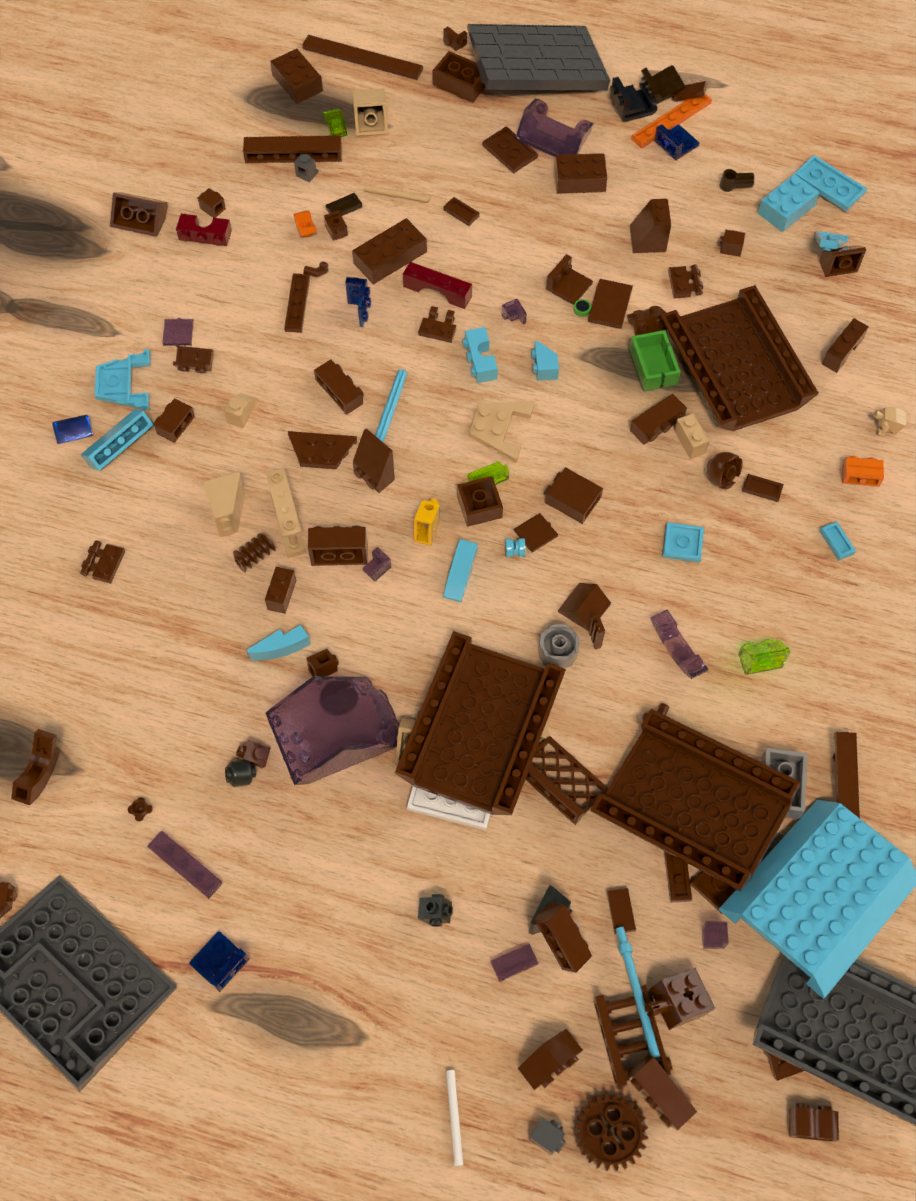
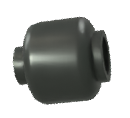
[225,760,256,787]

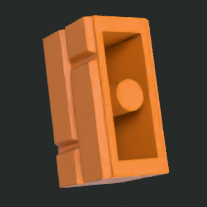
[842,456,884,487]

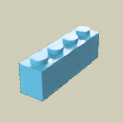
[80,409,153,471]

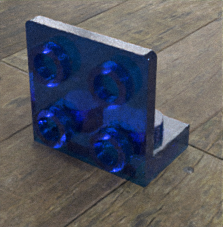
[655,124,700,160]
[189,931,250,993]

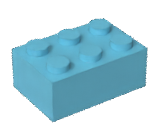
[758,174,820,232]

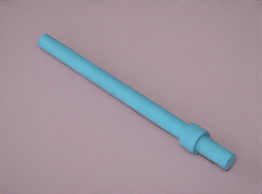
[616,927,660,1058]

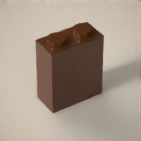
[544,467,603,524]

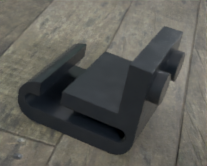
[610,76,657,122]

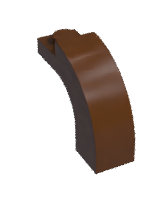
[11,729,59,806]

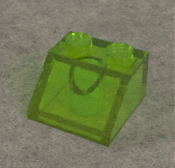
[738,639,790,675]

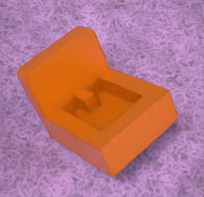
[294,210,317,237]

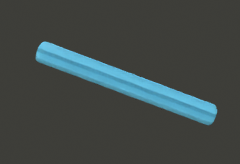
[375,369,407,442]

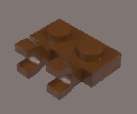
[418,306,456,343]

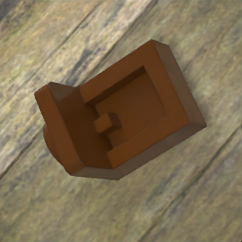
[443,27,467,51]
[236,740,270,768]

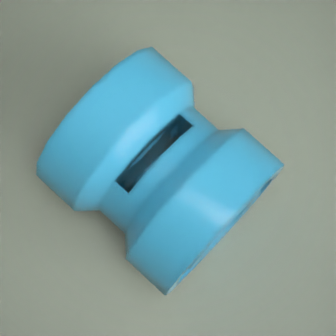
[505,538,525,557]

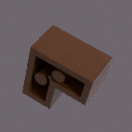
[518,1029,583,1090]

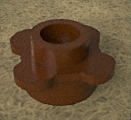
[128,797,153,822]

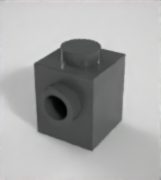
[529,1117,566,1156]

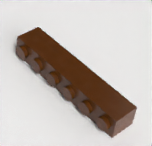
[243,135,342,163]

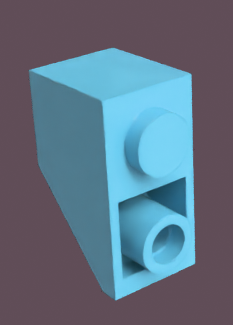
[531,341,559,380]

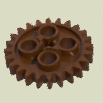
[574,1093,648,1172]

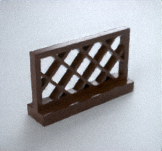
[525,736,608,825]

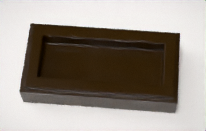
[325,192,362,216]

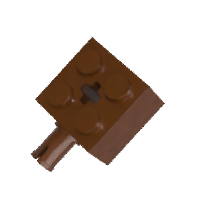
[645,968,716,1030]

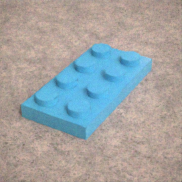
[794,155,867,212]

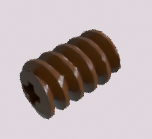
[233,533,276,573]

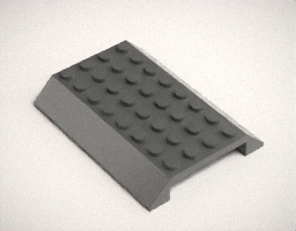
[752,955,916,1126]

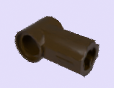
[719,169,755,192]

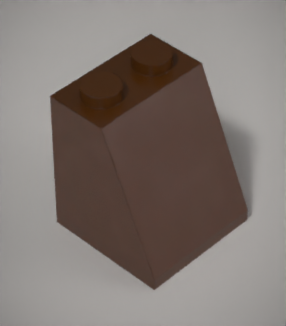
[630,199,671,253]

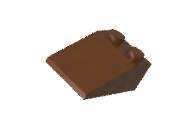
[353,428,395,493]

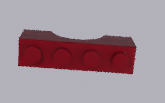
[403,262,472,309]

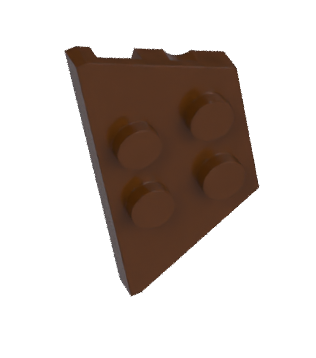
[288,431,357,469]

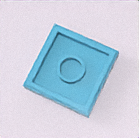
[662,522,704,563]

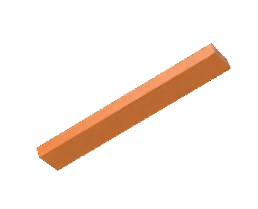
[631,94,712,149]

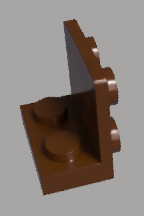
[546,254,593,305]

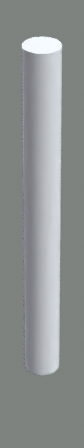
[446,1070,463,1166]

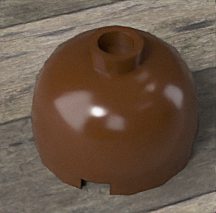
[707,452,743,490]

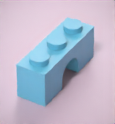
[462,327,498,383]

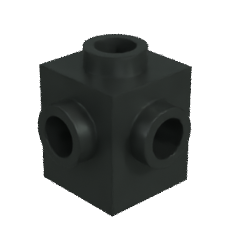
[418,894,453,927]

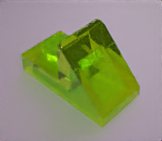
[323,109,348,137]

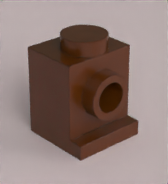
[324,210,348,241]
[306,649,339,683]

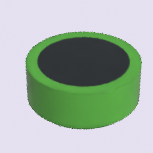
[574,299,591,317]

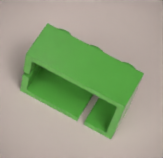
[629,330,681,392]

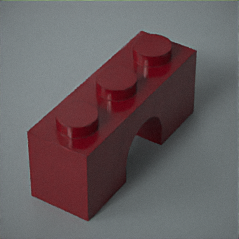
[176,213,232,246]

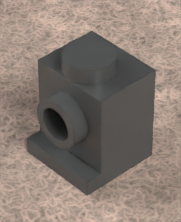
[294,154,319,183]

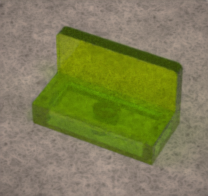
[467,461,509,485]

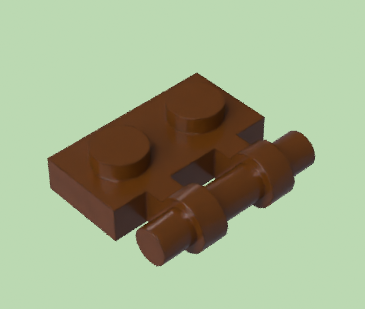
[668,264,704,298]
[80,540,125,584]

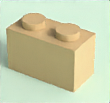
[674,413,710,459]

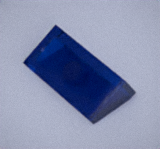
[52,415,93,444]

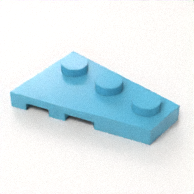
[815,231,849,251]

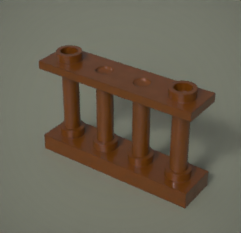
[593,985,673,1089]

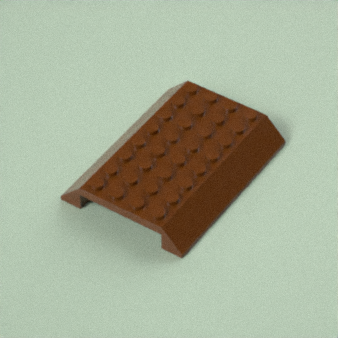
[660,285,819,431]
[395,631,566,815]
[590,709,800,892]

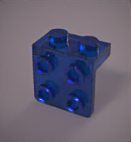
[345,277,371,327]

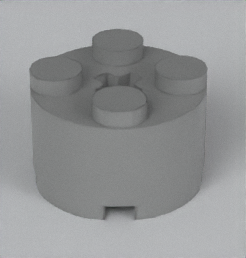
[539,624,579,668]

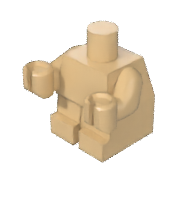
[873,407,906,437]

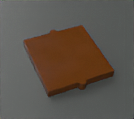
[514,513,558,552]

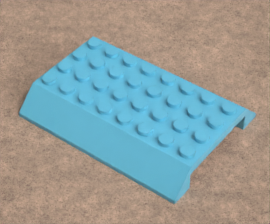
[719,799,916,999]

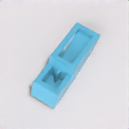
[443,539,478,602]
[247,625,310,661]

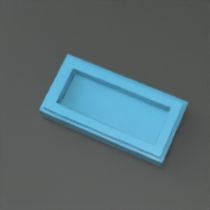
[820,521,856,561]

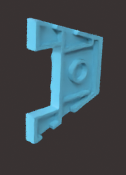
[95,349,151,410]

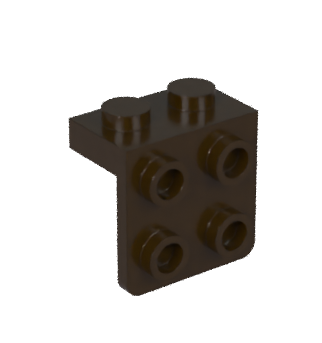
[641,65,685,104]

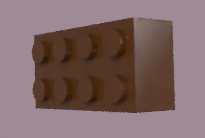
[352,218,427,285]

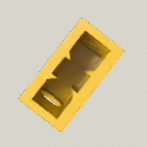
[413,498,440,545]

